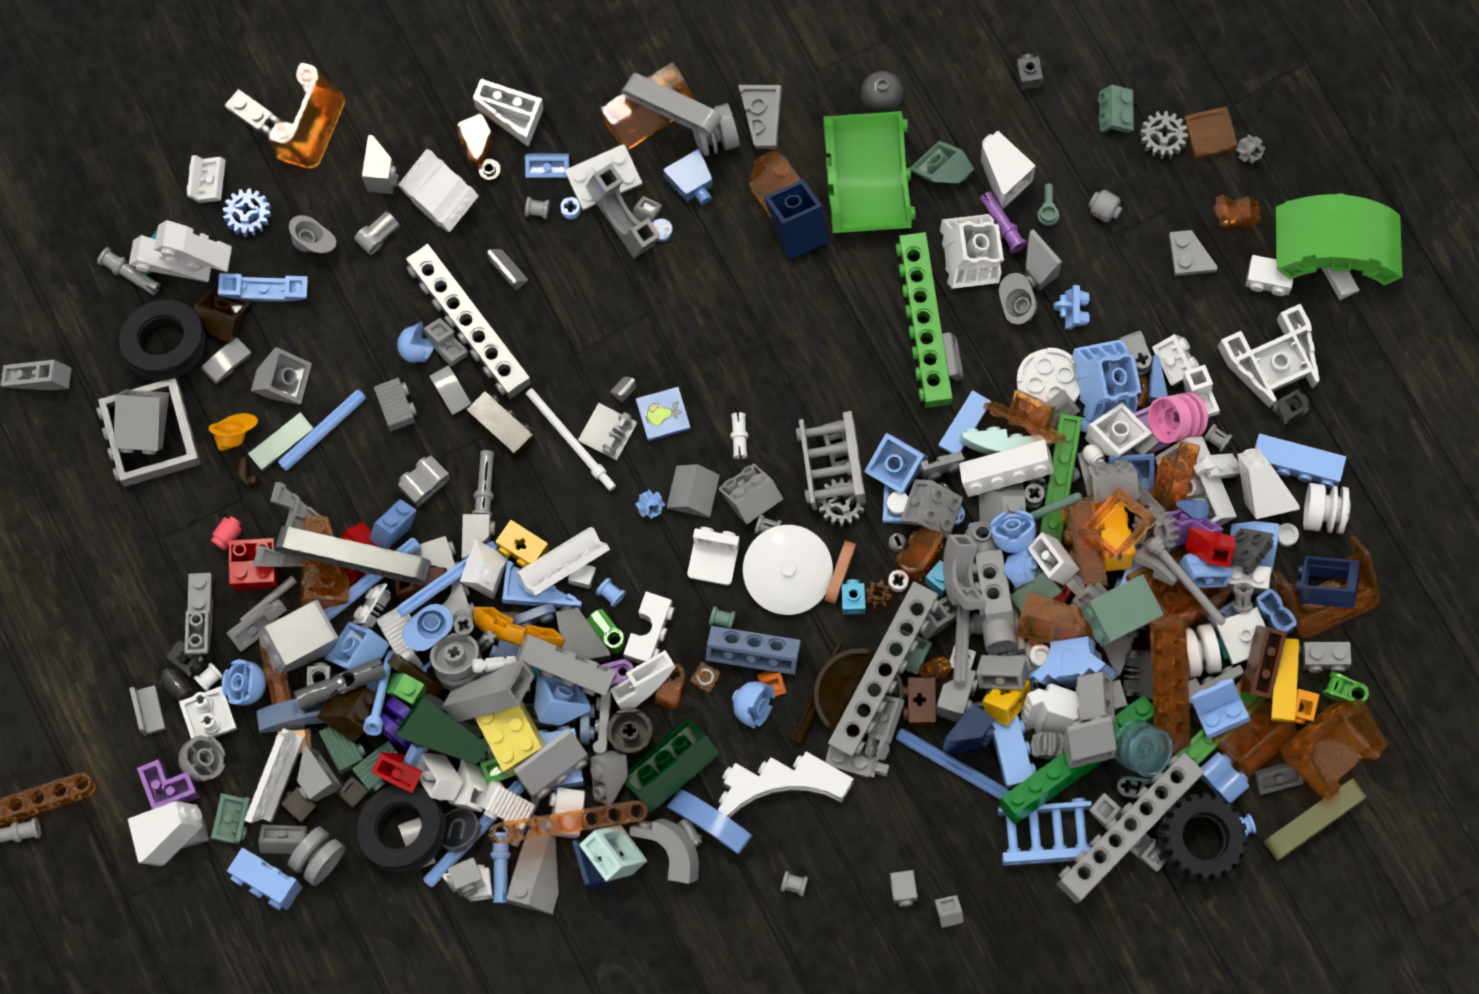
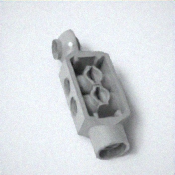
[964,521,1017,654]

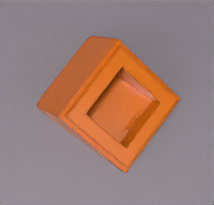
[757,671,787,697]

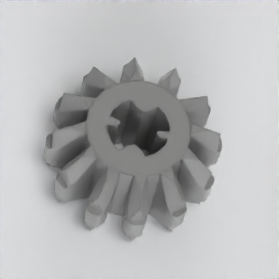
[1031,732,1064,760]

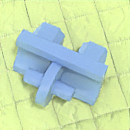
[1054,285,1089,330]

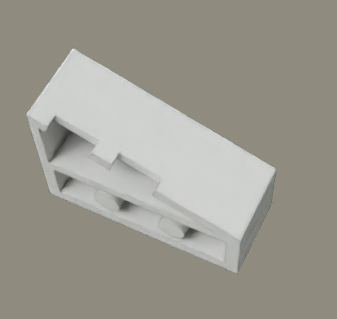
[473,79,543,146]

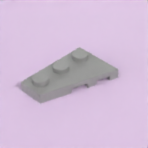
[738,85,782,149]

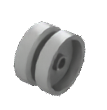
[430,633,484,691]
[288,826,346,886]

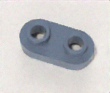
[512,603,557,628]
[580,700,595,745]

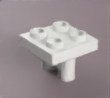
[179,686,237,739]

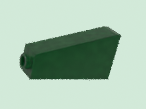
[393,697,489,764]

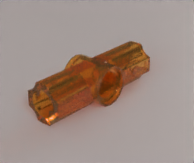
[259,643,292,705]

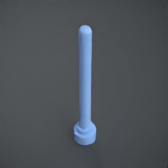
[363,650,394,735]

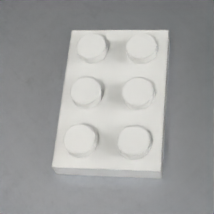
[565,144,642,210]

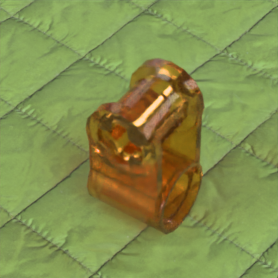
[654,664,686,710]

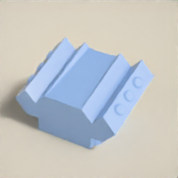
[1071,340,1142,422]
[1032,636,1119,689]

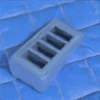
[1148,355,1168,404]

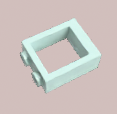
[580,825,647,881]

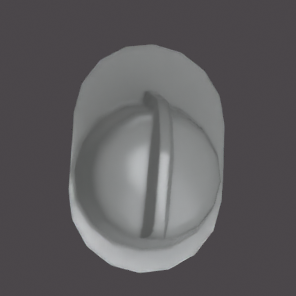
[289,216,336,253]
[999,273,1037,325]

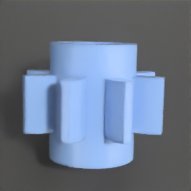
[635,490,665,519]

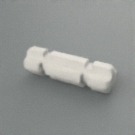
[472,656,517,673]

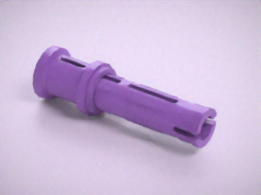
[980,191,1028,254]

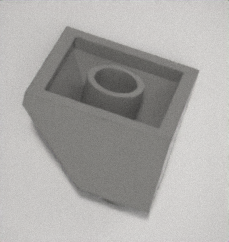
[1024,229,1062,292]
[251,348,312,405]
[979,482,1026,523]
[297,746,343,801]

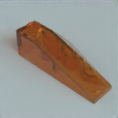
[300,515,349,609]

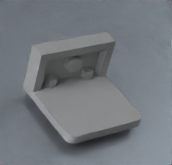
[1087,459,1139,503]

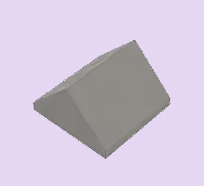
[666,464,720,518]

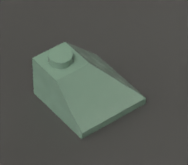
[910,141,974,183]

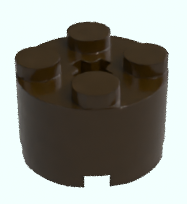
[607,708,654,758]

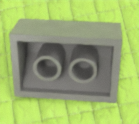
[514,728,589,800]

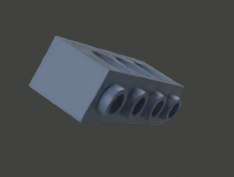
[706,626,801,675]

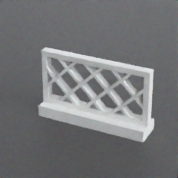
[245,728,305,823]

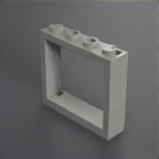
[97,378,201,487]

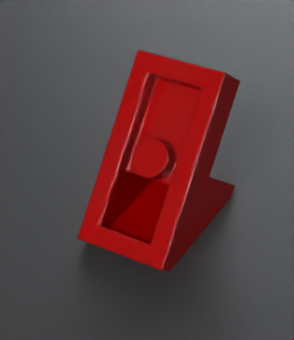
[371,752,423,793]

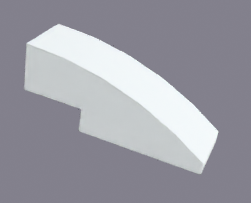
[609,650,675,709]

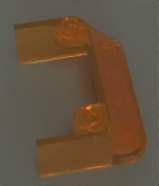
[1273,535,1381,638]

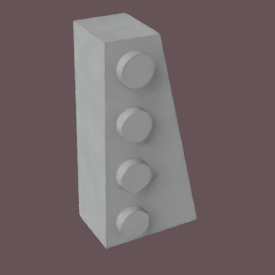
[516,634,616,696]

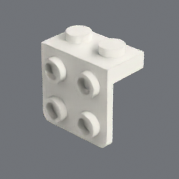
[687,527,740,585]

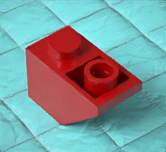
[1185,527,1235,568]

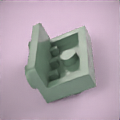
[1098,85,1134,133]
[210,793,251,845]

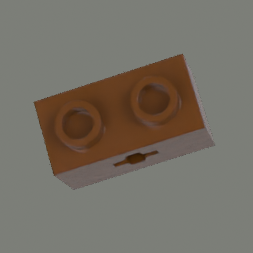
[903,677,936,727]

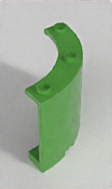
[823,111,915,233]
[1276,193,1403,286]

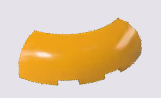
[473,607,565,648]

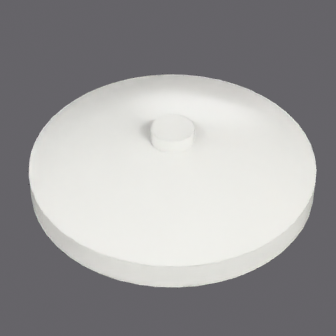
[743,525,833,615]

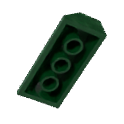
[624,719,720,813]

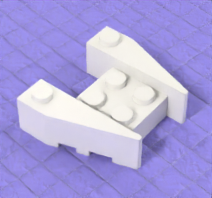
[129,220,232,282]
[1217,304,1319,408]

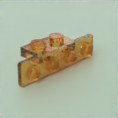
[983,390,1066,444]
[1151,442,1200,512]

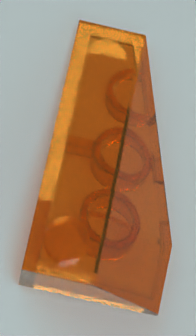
[1016,592,1097,642]

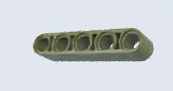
[1264,779,1367,861]

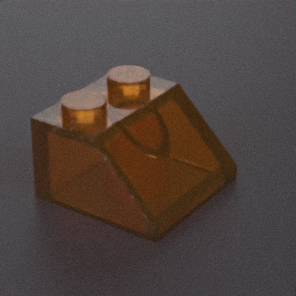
[896,527,945,583]

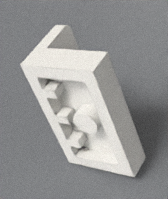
[1152,334,1200,386]

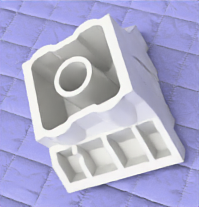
[398,149,478,232]
[940,214,1004,288]
[1019,684,1083,735]

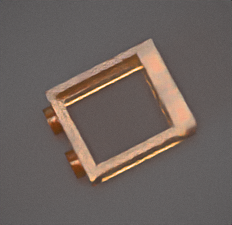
[1082,487,1156,561]

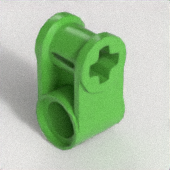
[1322,672,1369,708]

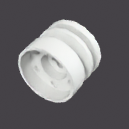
[1303,483,1351,534]

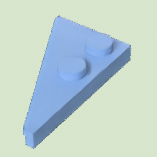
[502,561,581,609]

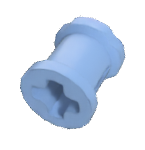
[596,578,626,607]

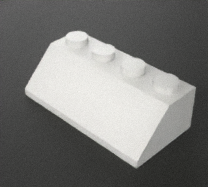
[1155,436,1237,526]

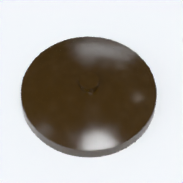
[813,648,904,739]

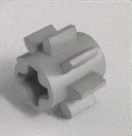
[1236,135,1265,163]

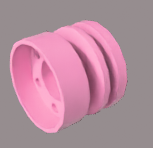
[1148,392,1208,443]

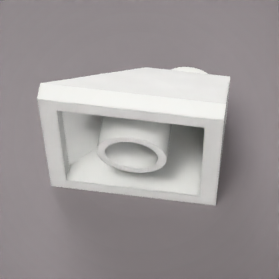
[1085,403,1152,457]
[460,540,509,599]

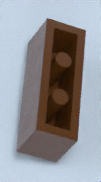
[1240,625,1287,699]

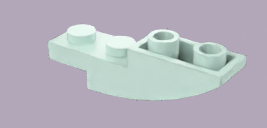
[959,427,1053,455]

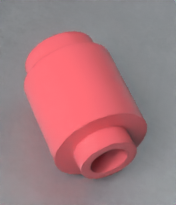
[211,516,242,550]

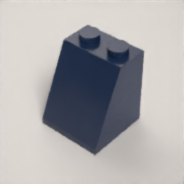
[764,180,829,260]

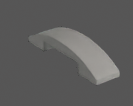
[1089,793,1165,872]

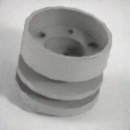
[692,103,740,157]

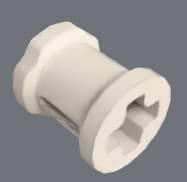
[194,662,223,692]

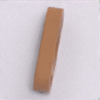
[825,540,856,604]

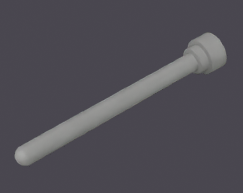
[1145,535,1225,625]

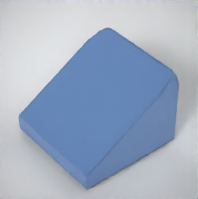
[1176,499,1208,519]

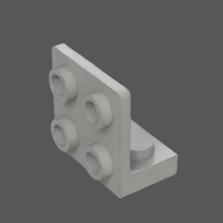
[900,479,963,538]

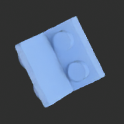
[1190,679,1251,739]

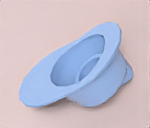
[402,604,453,651]

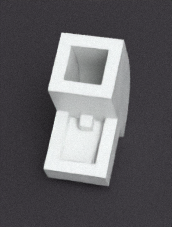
[1183,365,1220,417]

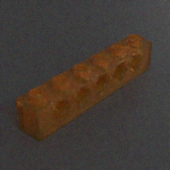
[1150,613,1191,754]

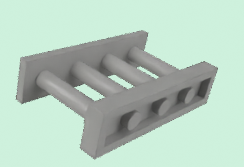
[796,411,866,510]

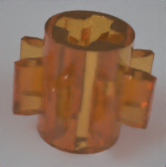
[865,580,892,609]

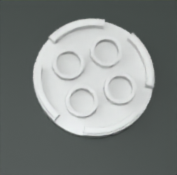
[1017,348,1080,410]

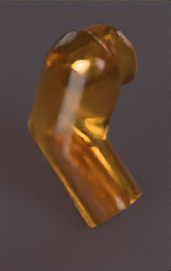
[1137,375,1150,407]

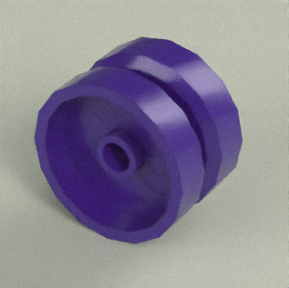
[380,696,414,752]

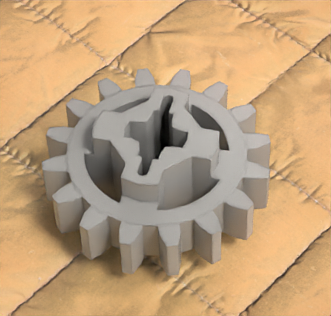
[1140,111,1188,159]
[817,477,866,527]
[1132,506,1180,553]

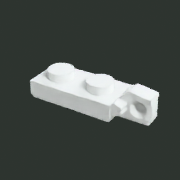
[1193,453,1240,480]

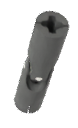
[294,658,386,711]

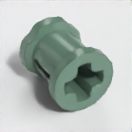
[709,606,736,629]

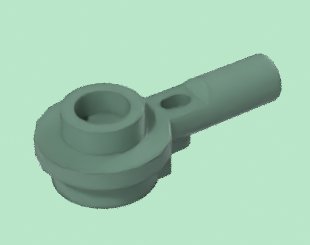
[1038,184,1059,226]

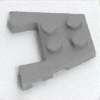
[253,482,330,567]

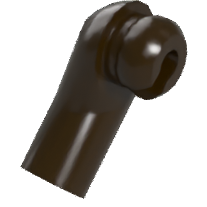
[237,457,260,488]

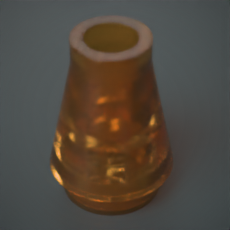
[919,656,951,678]

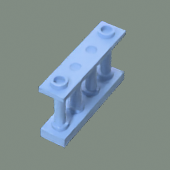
[998,798,1096,866]

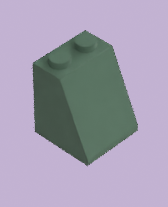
[1080,574,1164,647]

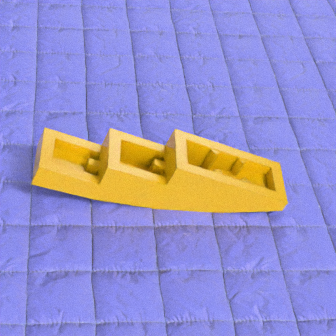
[1271,638,1299,723]

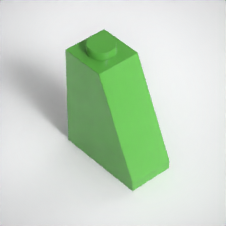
[385,673,428,709]

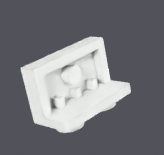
[187,155,226,203]

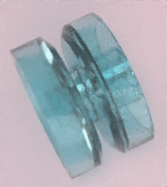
[1114,720,1173,777]

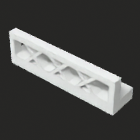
[516,527,610,596]

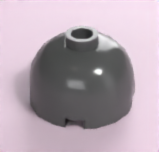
[861,71,904,113]

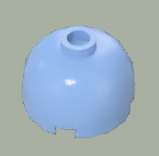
[990,510,1036,553]
[222,659,266,705]
[732,681,775,728]

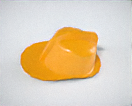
[208,413,258,451]

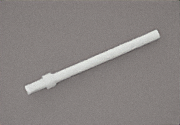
[526,388,616,491]

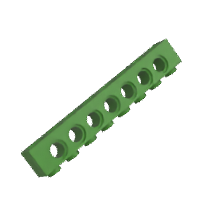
[896,232,952,408]

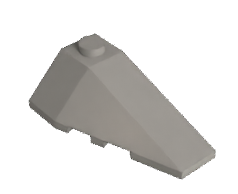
[506,815,559,915]

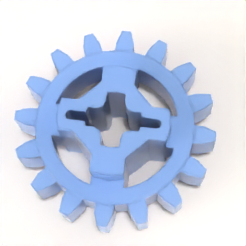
[223,189,271,236]

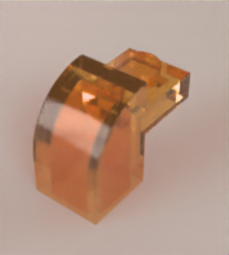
[1215,195,1261,228]

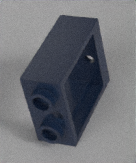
[1296,556,1360,608]

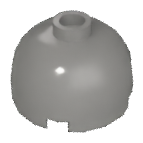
[178,735,225,782]

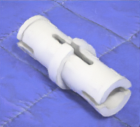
[731,412,748,459]

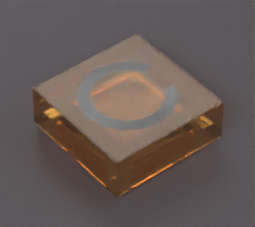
[690,662,721,694]

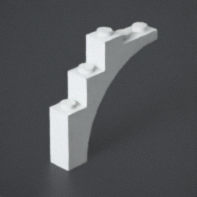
[718,752,853,818]

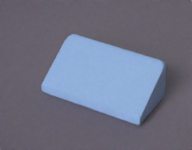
[525,153,569,178]

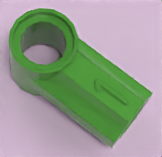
[587,609,625,654]

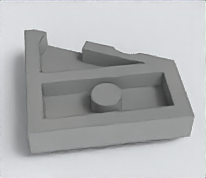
[1169,230,1217,276]

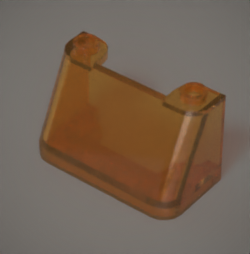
[269,62,345,168]
[1280,700,1388,799]

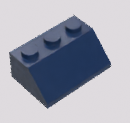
[943,703,996,755]

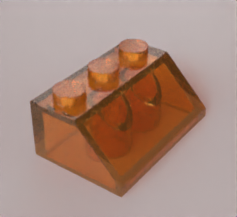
[1212,696,1298,778]

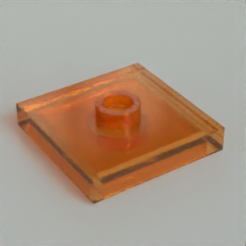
[1184,106,1238,158]

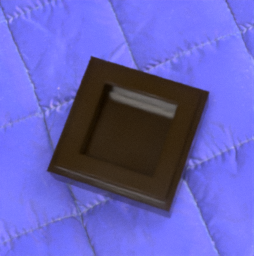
[337,776,370,809]

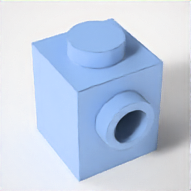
[1004,548,1038,588]

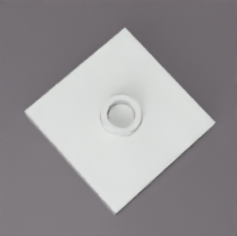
[1215,607,1265,665]

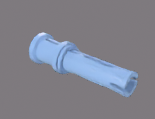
[490,832,511,903]

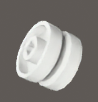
[1177,623,1222,679]

